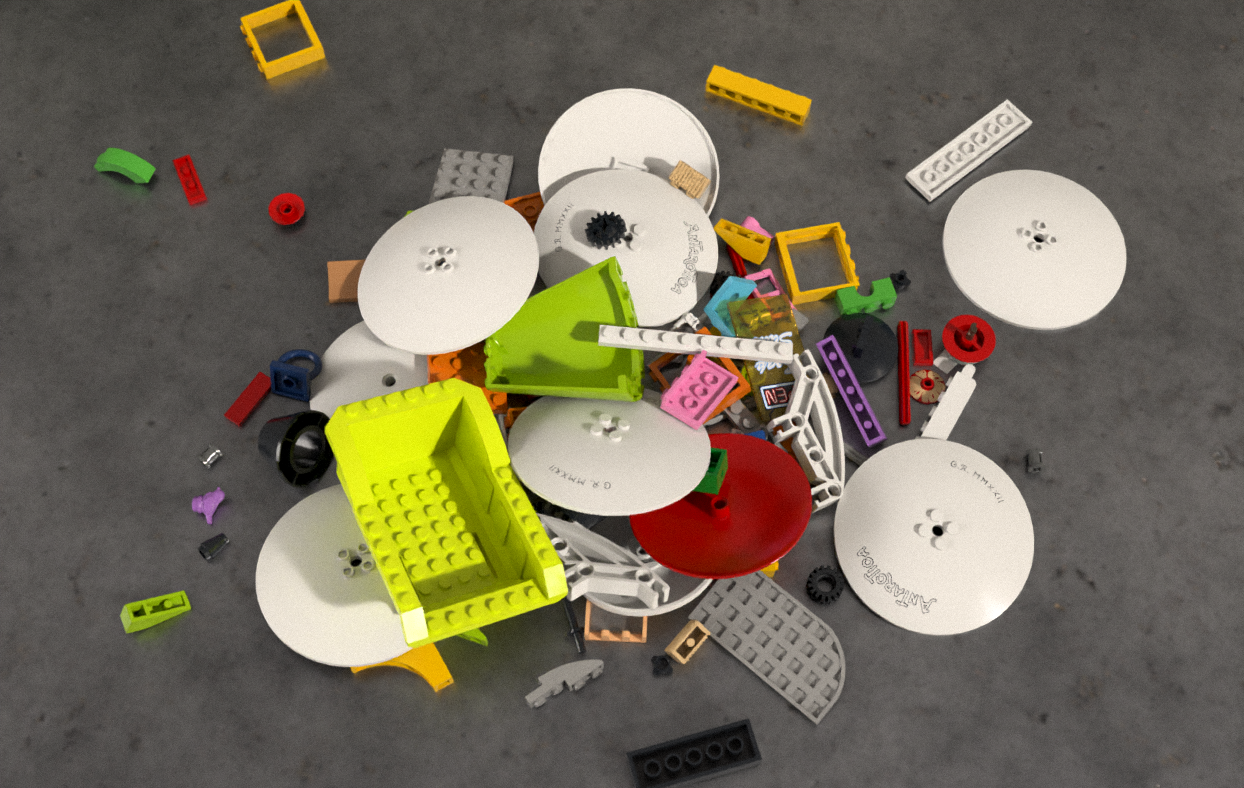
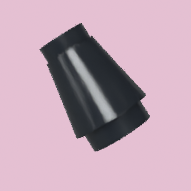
[198,533,229,561]

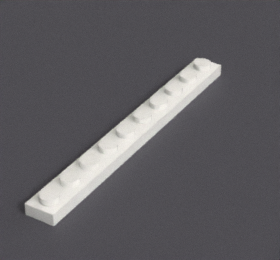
[598,325,793,364]

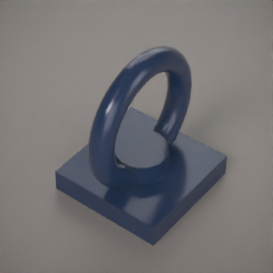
[269,349,322,402]

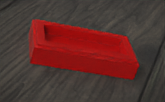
[911,329,933,366]

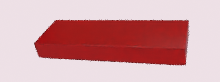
[172,155,207,205]
[224,372,271,427]

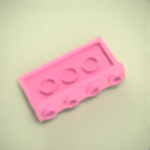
[660,350,739,430]

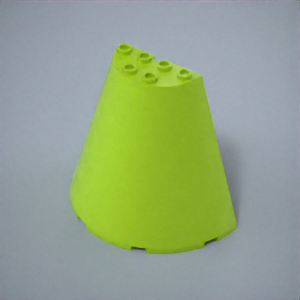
[483,256,645,402]

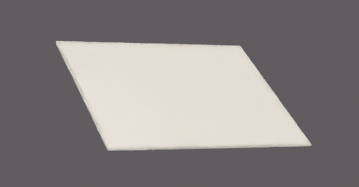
[933,350,958,374]

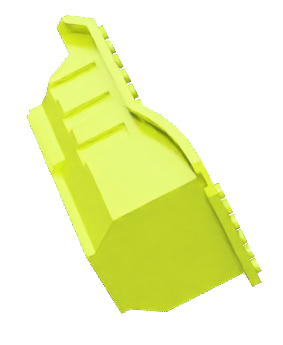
[325,378,568,648]

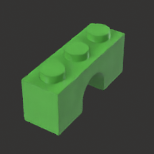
[834,277,897,316]

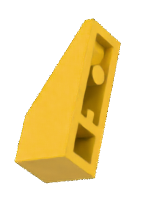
[714,218,771,265]

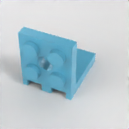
[703,276,757,339]

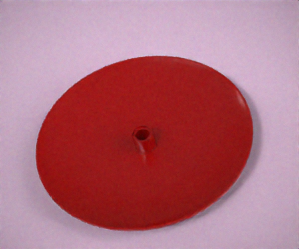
[629,433,812,579]

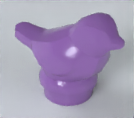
[192,487,225,524]

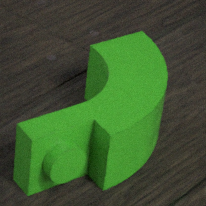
[94,148,156,183]

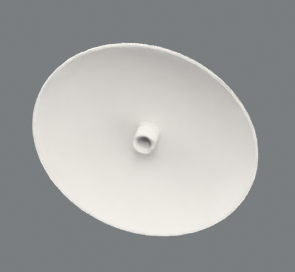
[310,321,428,419]

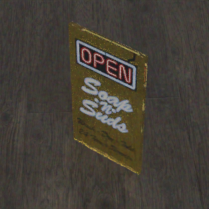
[727,294,811,422]

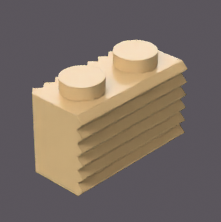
[668,160,712,199]
[664,620,710,664]

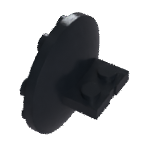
[823,313,898,383]

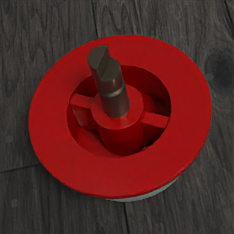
[942,315,996,365]

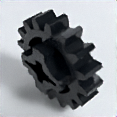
[585,211,627,250]

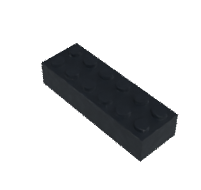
[626,718,762,788]

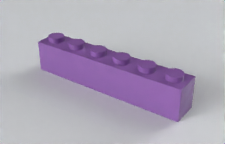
[816,335,888,448]

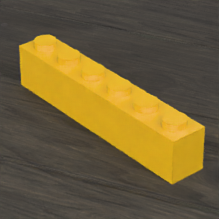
[705,65,812,126]

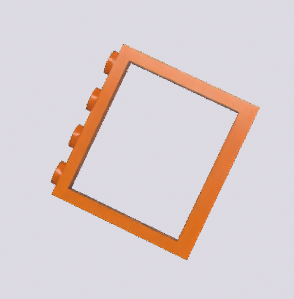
[648,327,751,424]

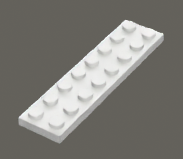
[905,100,1032,201]

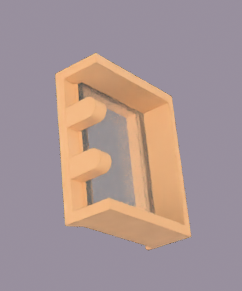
[584,599,648,643]

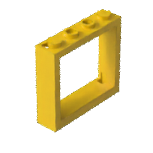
[240,0,325,79]
[774,222,860,305]

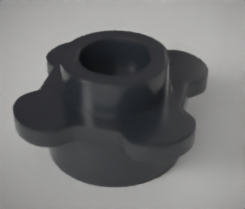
[889,270,911,289]
[651,654,673,676]

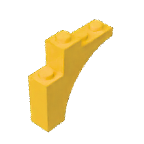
[350,642,454,692]

